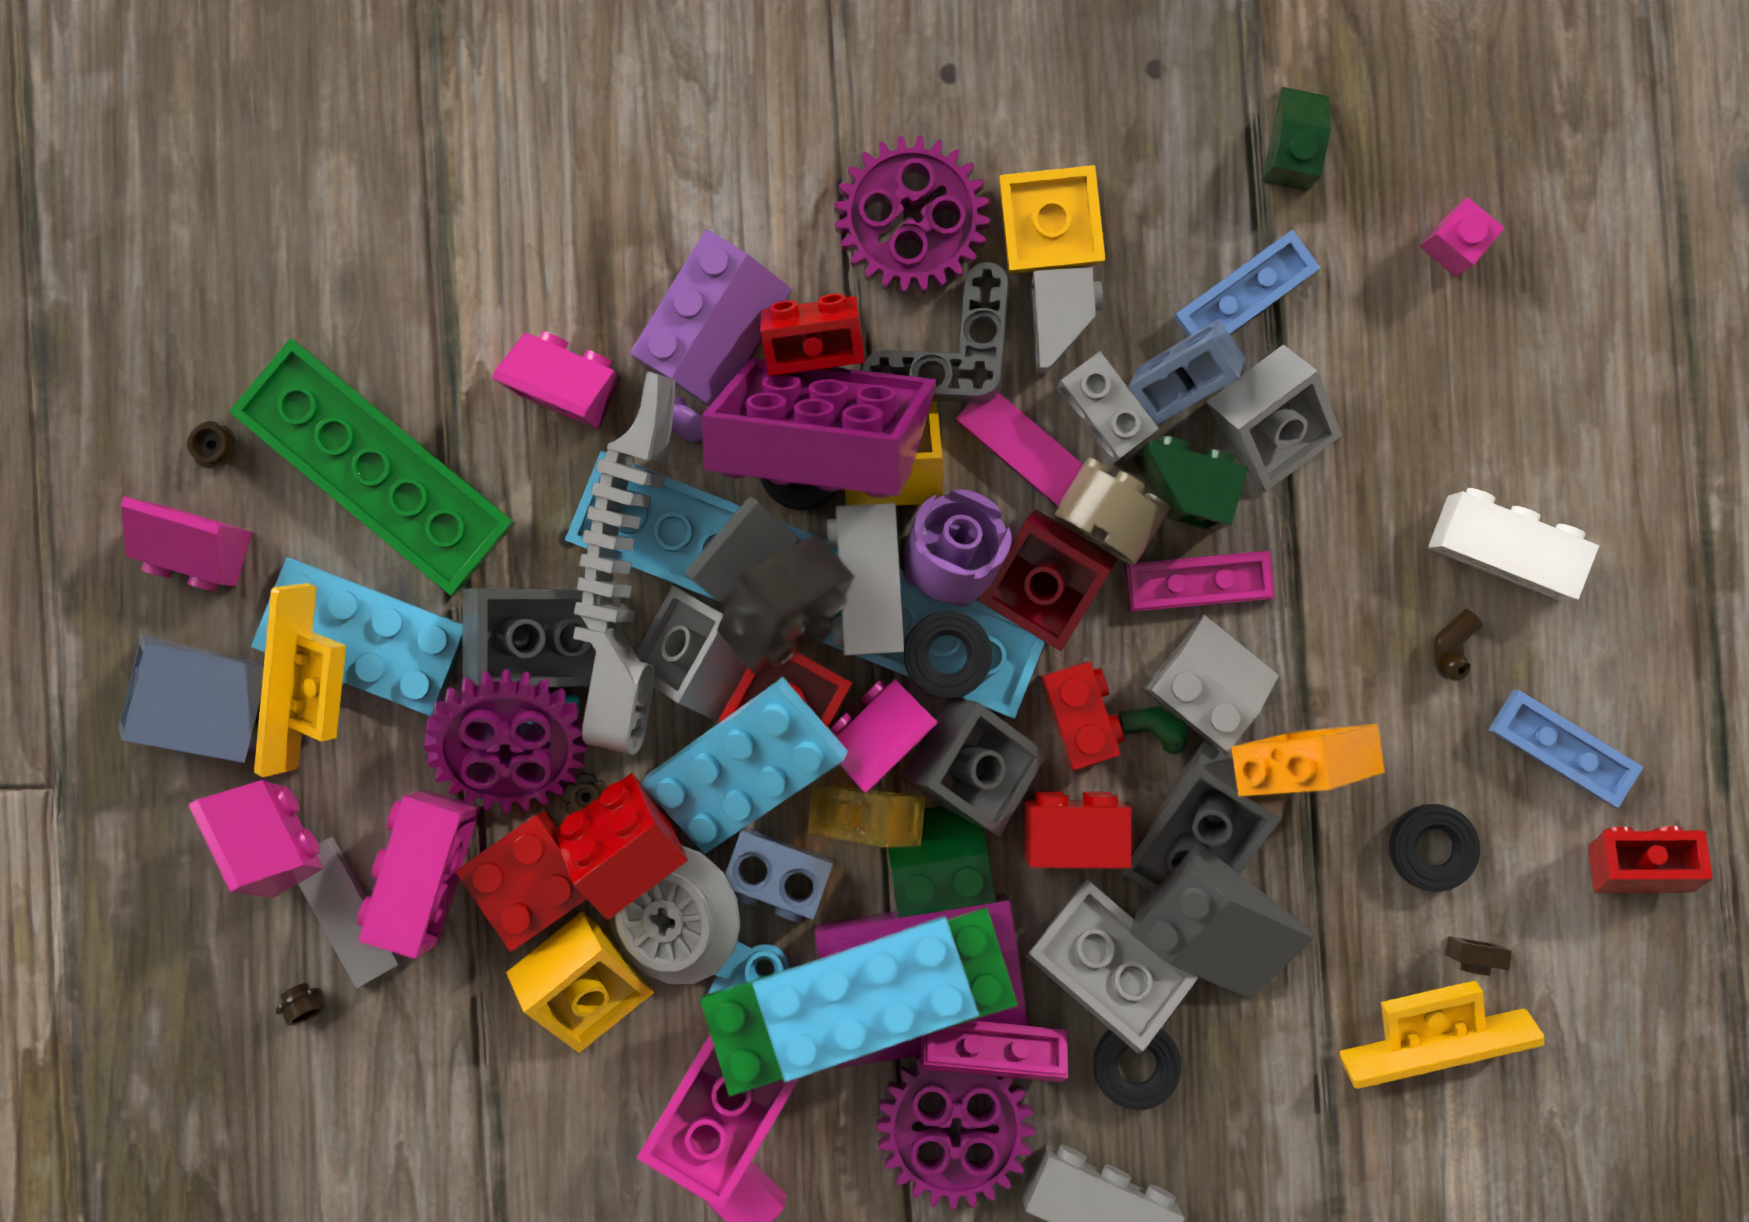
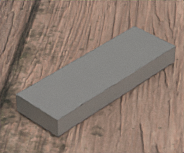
[298,837,402,989]

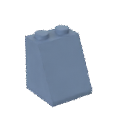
[118,635,264,763]

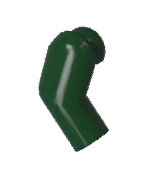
[1119,706,1189,754]

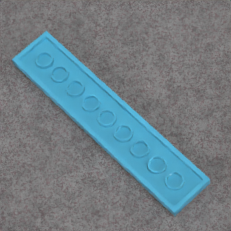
[565,451,1045,719]

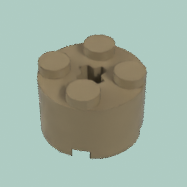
[1053,457,1171,566]

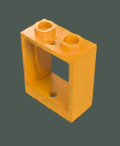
[1231,723,1385,796]

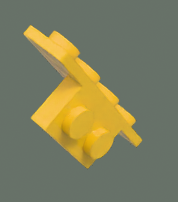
[254,583,346,777]
[1340,980,1545,1089]

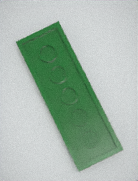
[228,338,516,596]
[700,907,1018,1096]

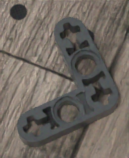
[862,262,1010,403]

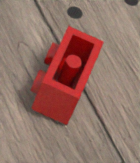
[760,293,865,376]
[1039,661,1124,770]
[1588,826,1713,893]

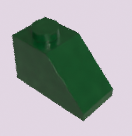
[1261,87,1331,191]

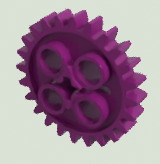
[834,135,990,295]
[424,669,587,813]
[876,1054,1035,1210]

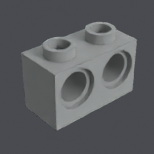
[1055,351,1159,464]

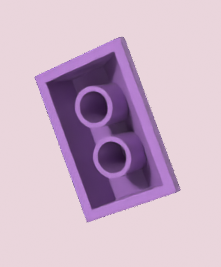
[630,229,792,406]

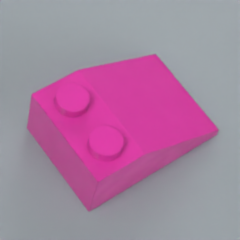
[637,1034,800,1210]

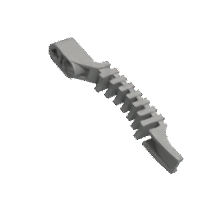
[573,372,675,755]

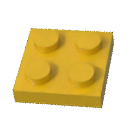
[998,165,1105,274]

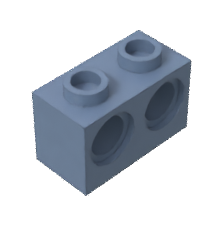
[1128,319,1246,425]
[725,827,834,923]

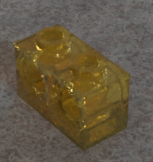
[808,785,925,847]

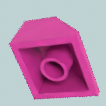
[492,331,621,430]
[121,496,253,592]
[829,679,938,793]
[189,780,323,898]

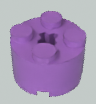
[903,489,1011,607]

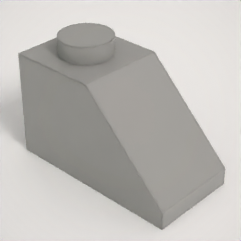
[1030,267,1103,375]

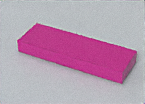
[955,387,1083,507]
[1124,551,1275,612]
[920,1020,1068,1082]

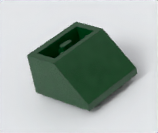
[1135,436,1248,532]

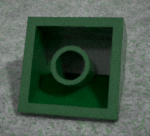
[883,806,996,918]

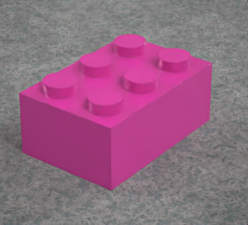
[357,789,482,959]

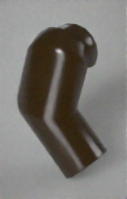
[1434,608,1483,681]

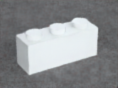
[1427,488,1600,601]

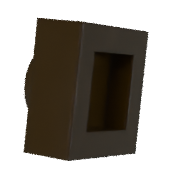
[1446,936,1512,976]

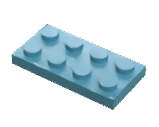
[251,557,463,716]
[641,677,848,854]
[753,916,979,1082]

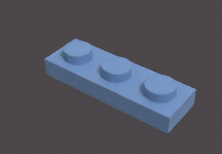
[1173,229,1321,337]
[1488,690,1643,808]

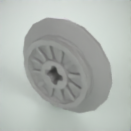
[609,845,741,984]

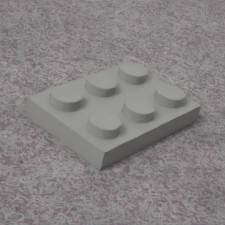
[1025,880,1199,1053]

